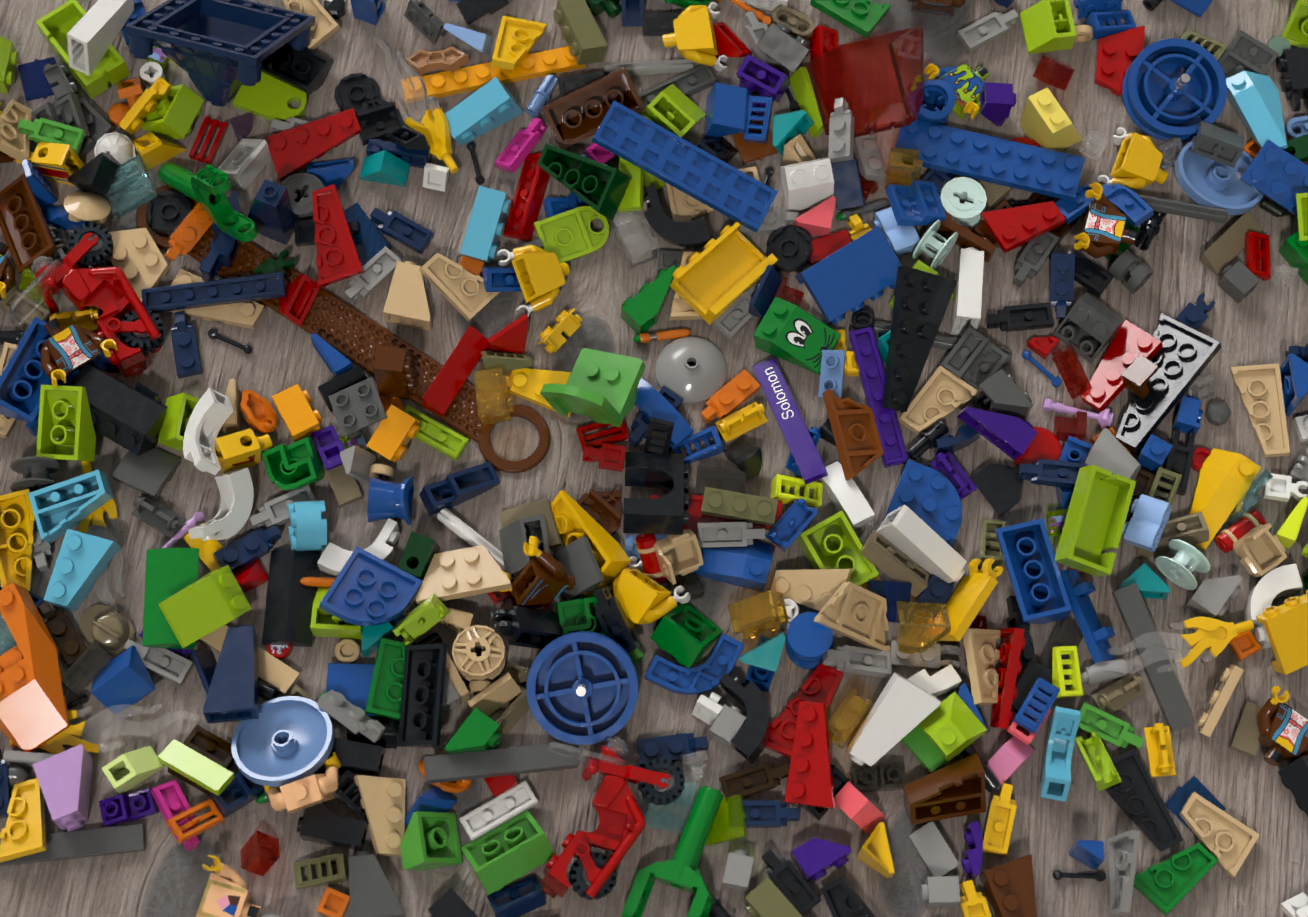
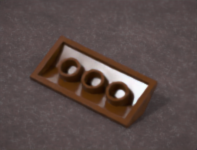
[0,173,56,274]

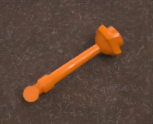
[715,0,772,26]

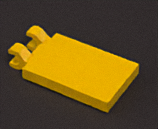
[926,559,1003,642]

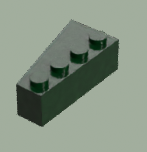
[537,143,631,221]

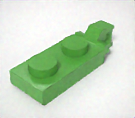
[18,117,86,154]
[1078,702,1145,749]

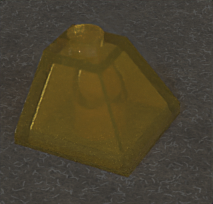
[896,601,951,654]

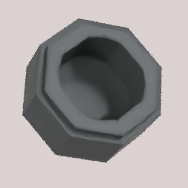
[1205,401,1231,426]

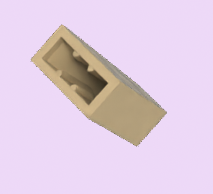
[383,261,432,331]

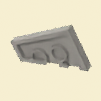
[1106,830,1140,917]

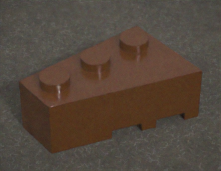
[903,753,986,825]
[980,854,1037,917]

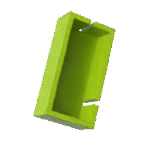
[35,0,130,99]
[1054,465,1136,577]

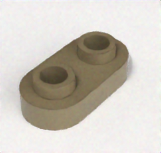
[772,6,814,40]

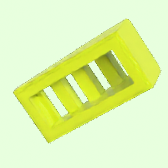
[770,474,823,507]
[1275,496,1308,549]
[1052,646,1083,699]

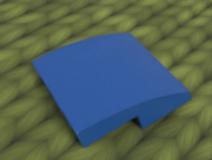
[886,180,946,226]
[326,663,377,716]

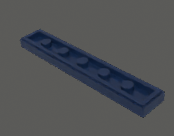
[141,272,286,313]

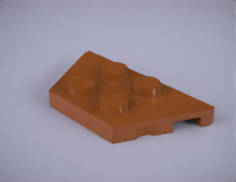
[822,390,884,481]

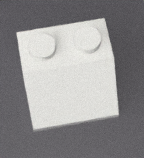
[780,158,834,212]

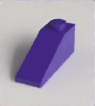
[957,407,1038,460]

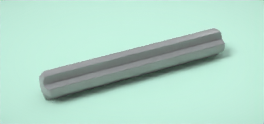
[604,58,694,76]

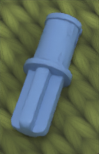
[525,74,558,118]

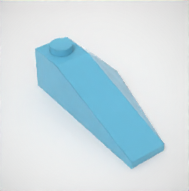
[1226,71,1287,149]

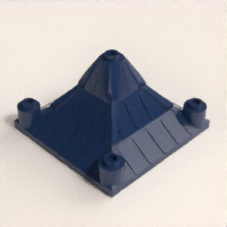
[125,0,316,106]

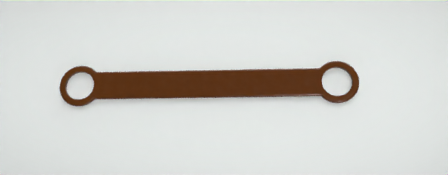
[136,185,551,473]

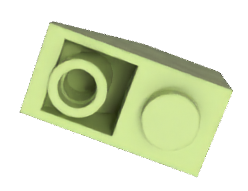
[102,746,164,794]

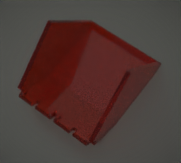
[806,25,924,138]

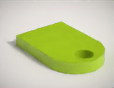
[232,72,308,122]
[533,206,609,263]

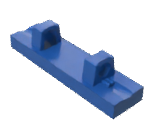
[1060,569,1116,664]

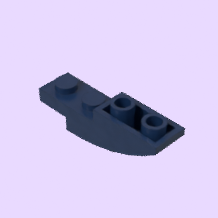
[199,190,241,281]

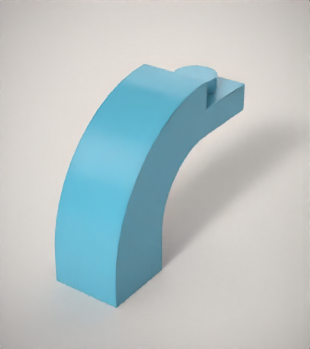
[1040,706,1081,802]

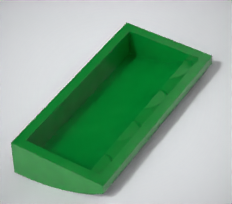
[142,548,199,650]

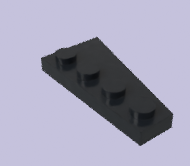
[1104,749,1184,853]
[820,877,875,917]

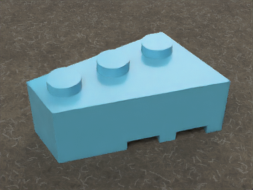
[445,77,524,146]
[460,185,512,264]
[28,469,113,544]
[43,529,122,611]

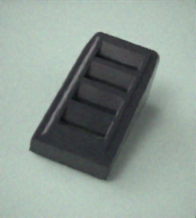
[643,417,674,453]
[334,769,369,825]

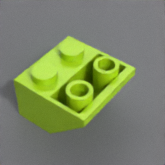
[1019,0,1077,54]
[644,84,706,139]
[310,587,363,639]

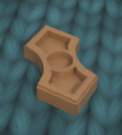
[404,46,469,76]

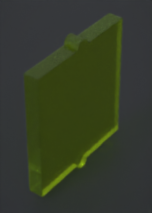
[705,794,747,846]

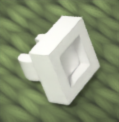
[422,163,449,192]
[692,692,723,726]

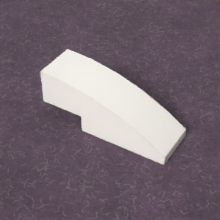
[820,461,875,530]
[907,664,962,698]

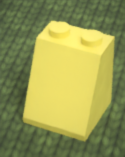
[1019,87,1083,152]

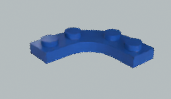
[1055,182,1154,228]
[644,633,745,695]

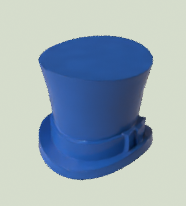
[907,79,956,126]
[367,477,415,525]
[785,612,833,670]

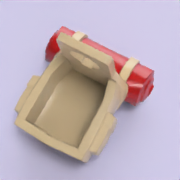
[1214,509,1287,577]
[635,529,704,585]

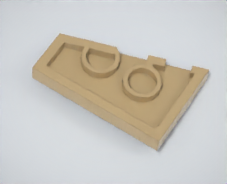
[419,252,500,322]

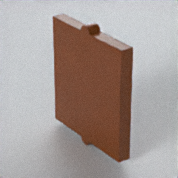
[731,121,779,164]

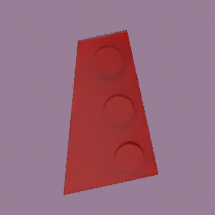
[980,201,1066,254]

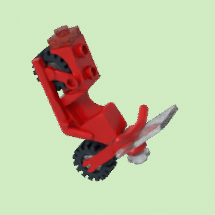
[9,223,163,379]
[539,736,686,900]

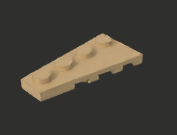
[665,166,759,222]
[1230,363,1290,458]

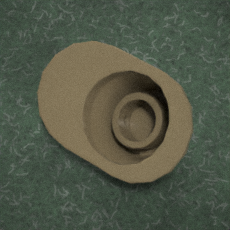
[79,605,135,654]

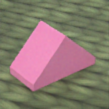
[987,736,1035,786]

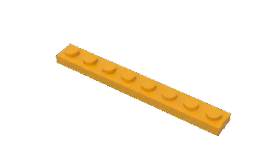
[402,46,586,104]

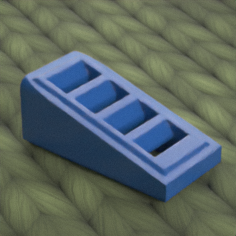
[1084,10,1136,40]
[743,96,773,144]
[22,159,57,207]
[311,333,353,377]
[671,425,726,464]
[1013,678,1060,734]

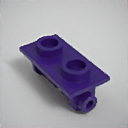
[929,451,977,500]

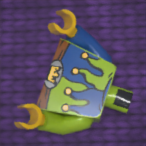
[922,63,989,121]

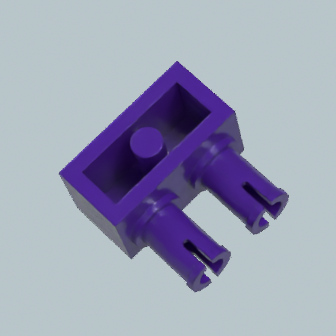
[736,55,790,116]

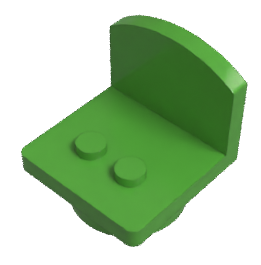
[540,348,646,427]

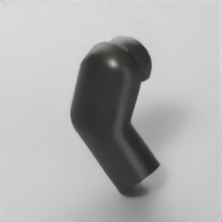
[1260,198,1292,217]

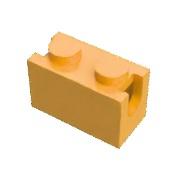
[272,384,323,442]
[366,404,421,463]

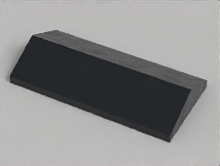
[261,43,333,95]
[262,548,321,647]
[398,643,447,748]

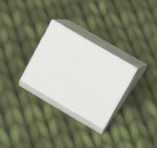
[217,138,271,192]

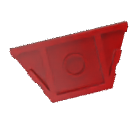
[1094,26,1145,97]

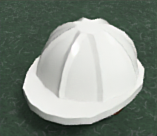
[94,132,136,178]

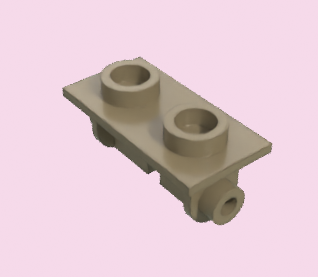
[1091,672,1147,714]

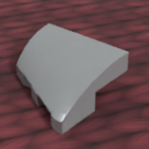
[1085,428,1141,481]

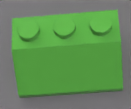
[461,810,555,895]

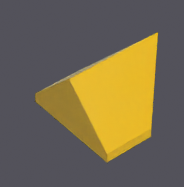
[132,131,188,171]
[857,822,895,878]

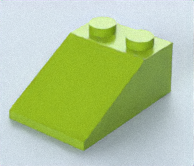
[36,385,96,462]
[796,510,879,586]
[158,565,252,648]

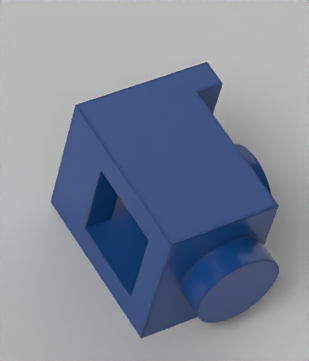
[1171,396,1203,435]
[1059,436,1092,463]

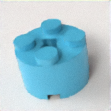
[288,500,327,551]

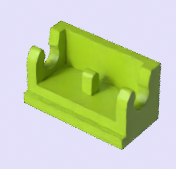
[393,593,450,645]
[1075,732,1122,792]

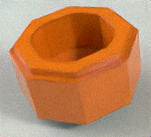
[108,103,130,127]

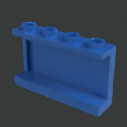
[795,226,903,325]

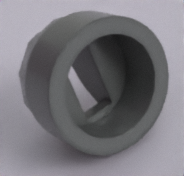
[9,764,29,785]

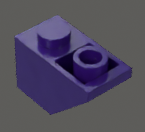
[979,82,1016,126]
[790,838,852,882]

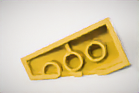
[1189,448,1262,551]
[0,489,35,591]
[550,490,631,596]

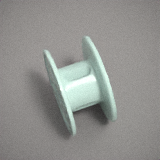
[940,177,987,228]
[912,220,959,270]
[1155,539,1211,590]

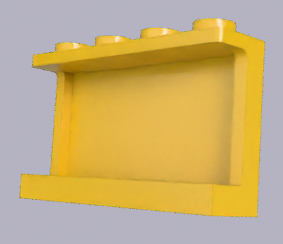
[670,221,778,325]
[1256,590,1308,675]

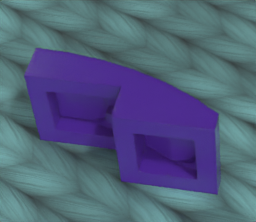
[311,425,344,471]

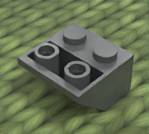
[756,22,812,73]
[1053,292,1125,363]
[973,369,1033,420]
[499,514,553,577]

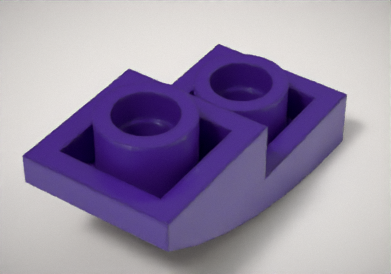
[99,787,159,826]
[961,821,983,880]

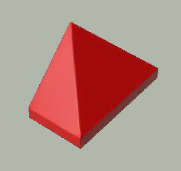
[713,22,753,58]
[279,274,320,327]
[487,313,529,354]
[233,559,268,593]

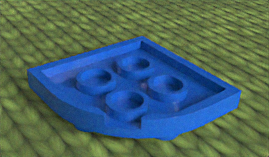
[884,459,962,547]
[319,546,422,626]

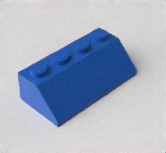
[0,316,52,423]
[995,518,1072,624]

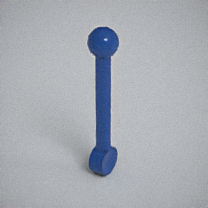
[1022,351,1062,387]

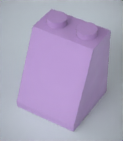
[32,744,94,832]

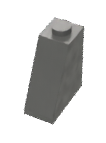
[348,851,405,917]

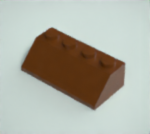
[541,67,645,149]

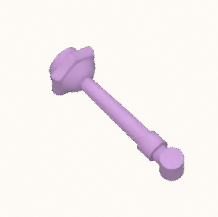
[1042,399,1114,429]
[149,512,205,550]

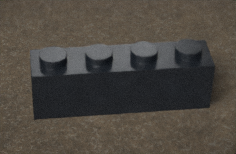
[69,362,168,456]

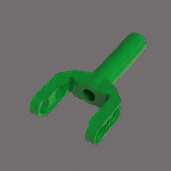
[158,162,259,242]
[622,786,724,917]

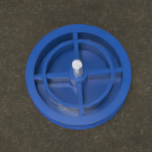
[1122,38,1227,142]
[526,631,639,745]

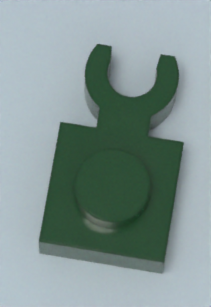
[253,249,297,278]

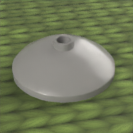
[655,336,727,404]

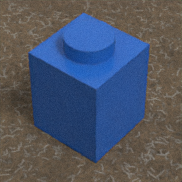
[1136,434,1173,475]

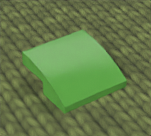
[900,726,947,773]

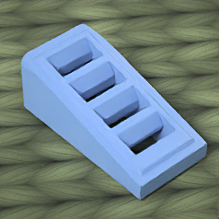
[444,23,493,54]

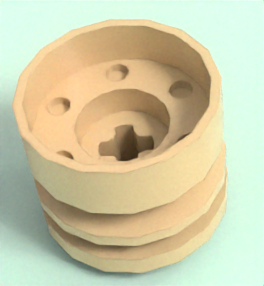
[452,625,507,684]

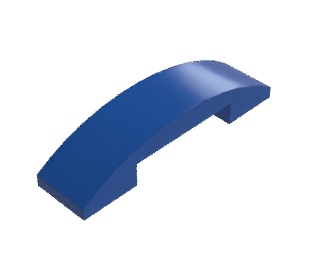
[634,378,694,447]

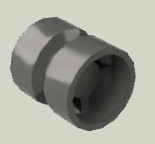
[1108,249,1153,294]

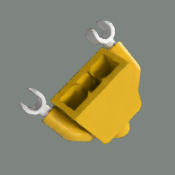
[662,2,728,72]
[1097,127,1168,189]
[497,245,570,317]
[613,556,691,629]

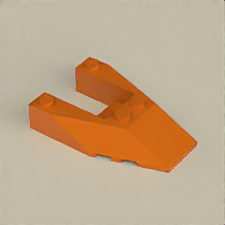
[0,582,70,752]

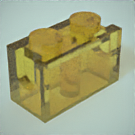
[884,147,923,189]
[474,368,514,425]
[728,590,788,639]
[828,688,874,749]

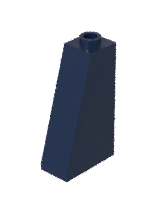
[247,179,296,245]
[203,625,259,724]

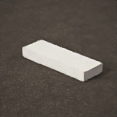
[459,780,539,841]

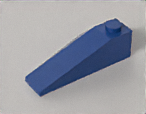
[689,540,776,593]

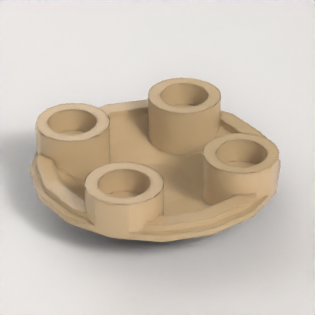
[63,192,111,224]

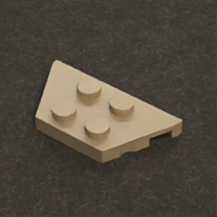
[101,228,170,302]
[416,545,512,605]
[814,582,890,652]

